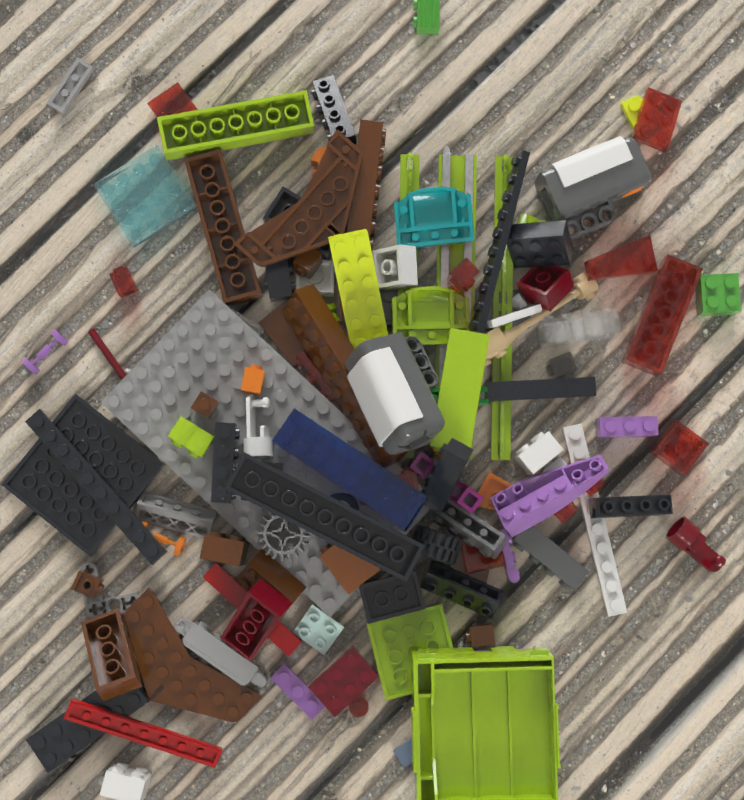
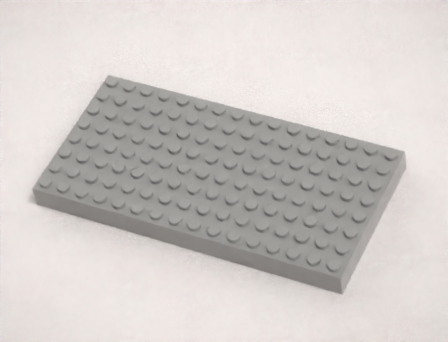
[101,290,430,617]

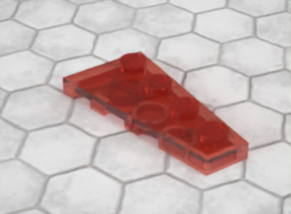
[584,235,658,281]

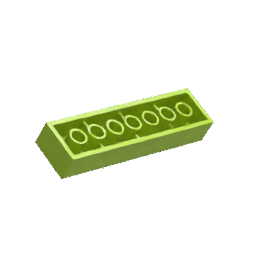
[157,90,314,161]

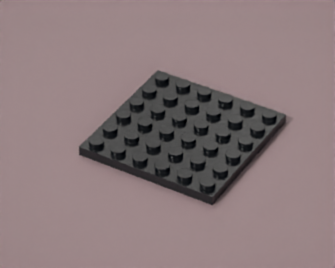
[2,394,165,557]

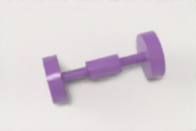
[22,329,68,375]

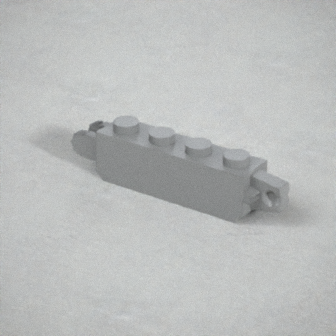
[174,617,268,688]

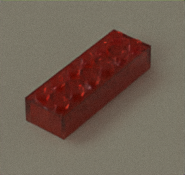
[621,254,703,377]

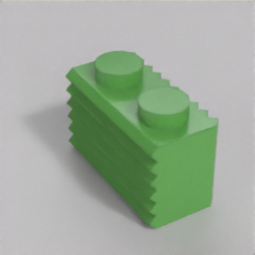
[413,0,440,35]

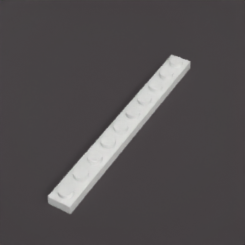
[562,423,627,617]

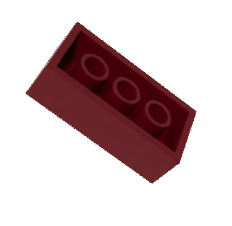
[220,579,292,662]

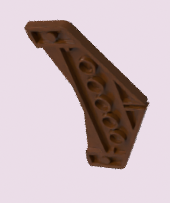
[234,130,363,267]
[124,588,261,722]

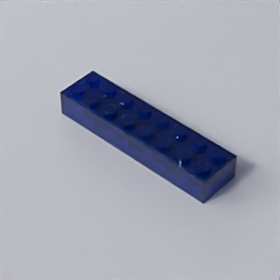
[272,408,428,532]

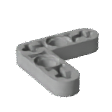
[80,562,141,618]

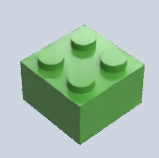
[694,273,741,316]

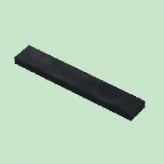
[484,377,596,402]

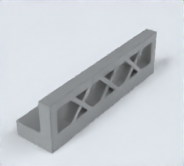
[136,492,217,538]

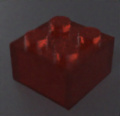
[650,420,709,476]

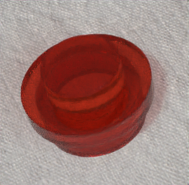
[349,697,369,717]

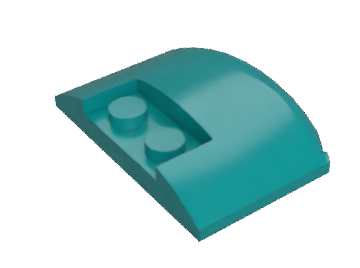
[394,187,475,249]

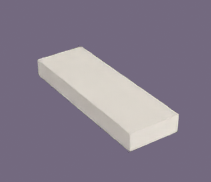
[485,304,542,329]

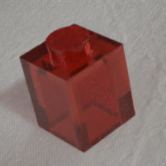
[109,266,139,298]

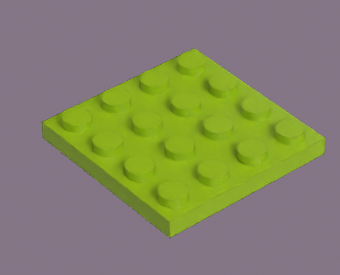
[366,603,453,701]

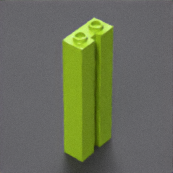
[430,328,490,452]

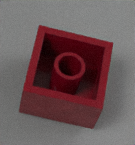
[516,266,574,312]

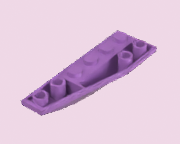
[490,455,610,537]

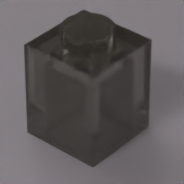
[545,352,577,379]

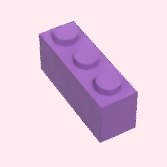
[595,416,658,438]

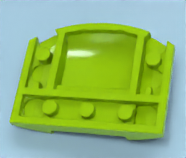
[392,286,470,345]

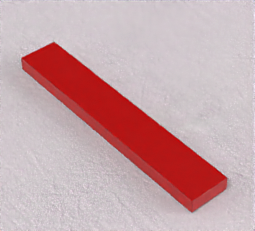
[203,563,302,657]

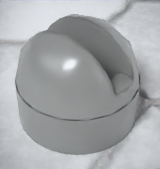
[511,293,528,310]

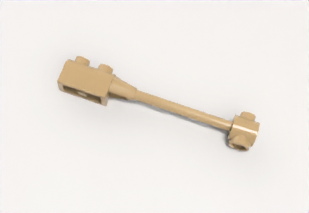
[485,272,598,367]

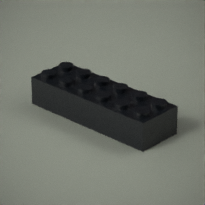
[26,685,152,773]

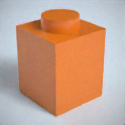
[241,365,266,395]

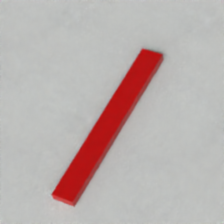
[64,698,223,768]

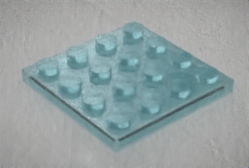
[93,145,197,248]

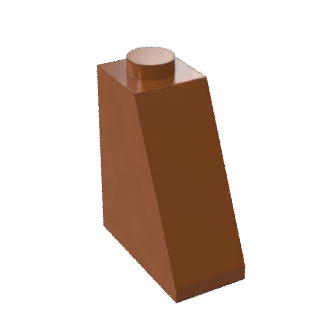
[319,543,380,595]

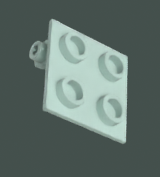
[292,604,344,655]

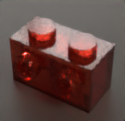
[447,257,480,293]

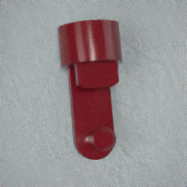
[666,516,726,572]

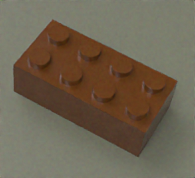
[81,608,142,701]

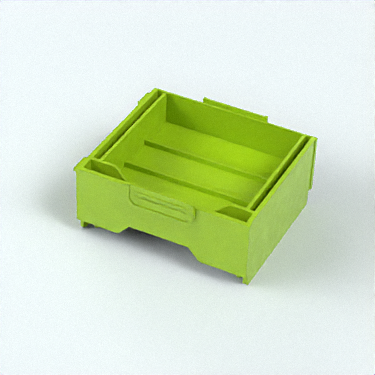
[411,646,561,800]

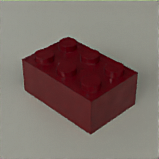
[308,645,379,717]

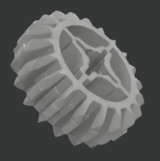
[257,512,311,561]

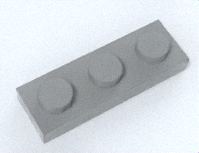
[47,57,95,115]

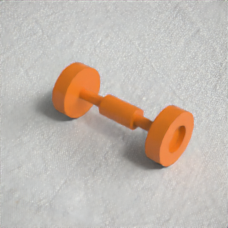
[142,521,187,556]

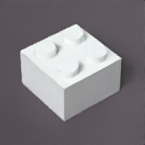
[372,245,418,290]
[514,431,564,476]
[100,762,152,800]

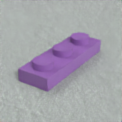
[271,663,325,720]

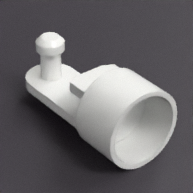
[243,394,274,459]

